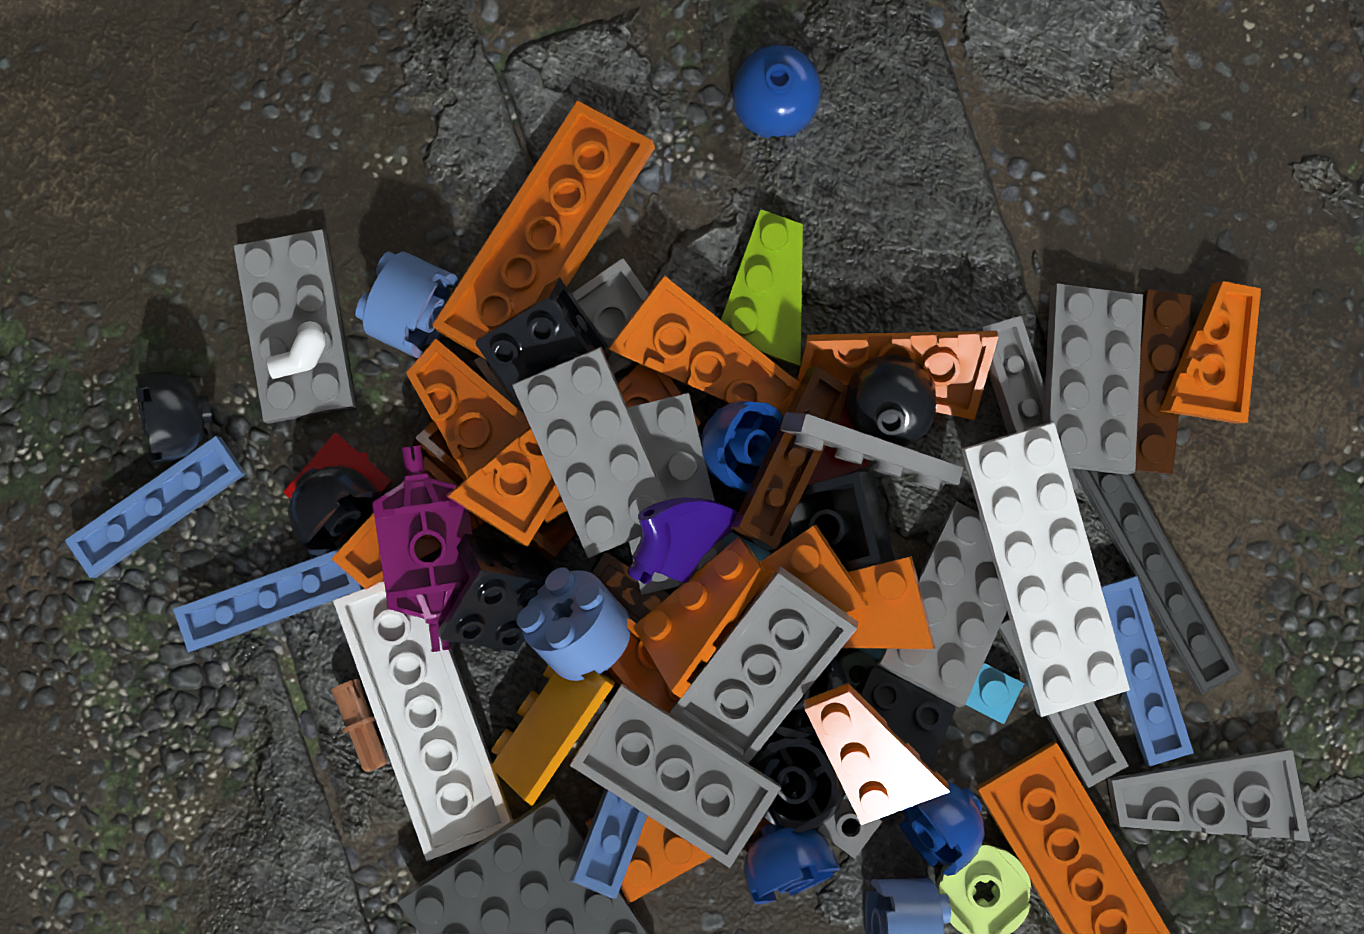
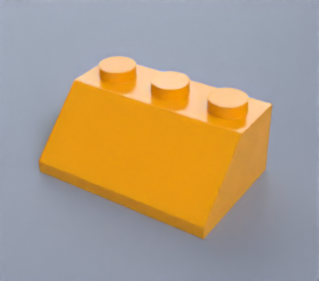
[491,665,616,805]

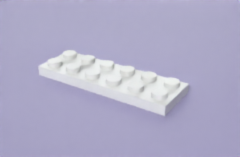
[961,422,1130,717]
[333,582,513,861]

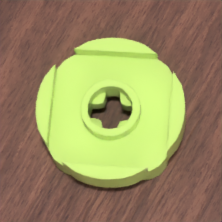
[936,842,1031,934]

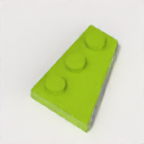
[721,209,803,368]

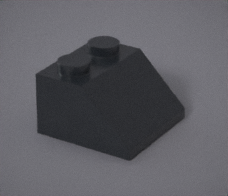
[783,471,895,572]

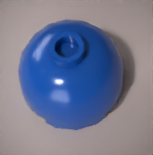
[732,44,822,138]
[700,401,784,493]
[895,781,985,876]
[744,823,840,905]

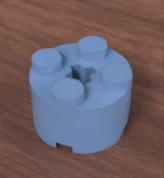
[355,251,458,358]
[517,567,631,681]
[865,878,951,934]

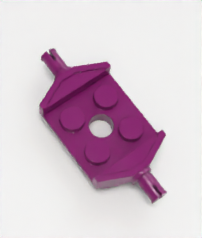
[372,445,472,652]

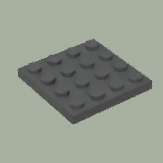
[397,793,650,934]

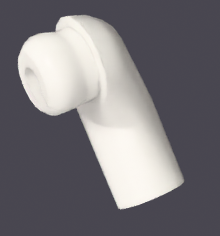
[267,321,326,379]

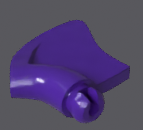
[628,497,738,584]

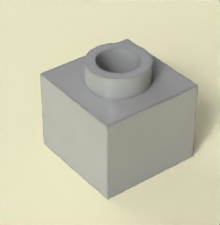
[816,795,882,859]

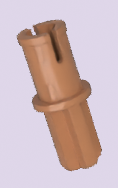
[331,678,387,772]

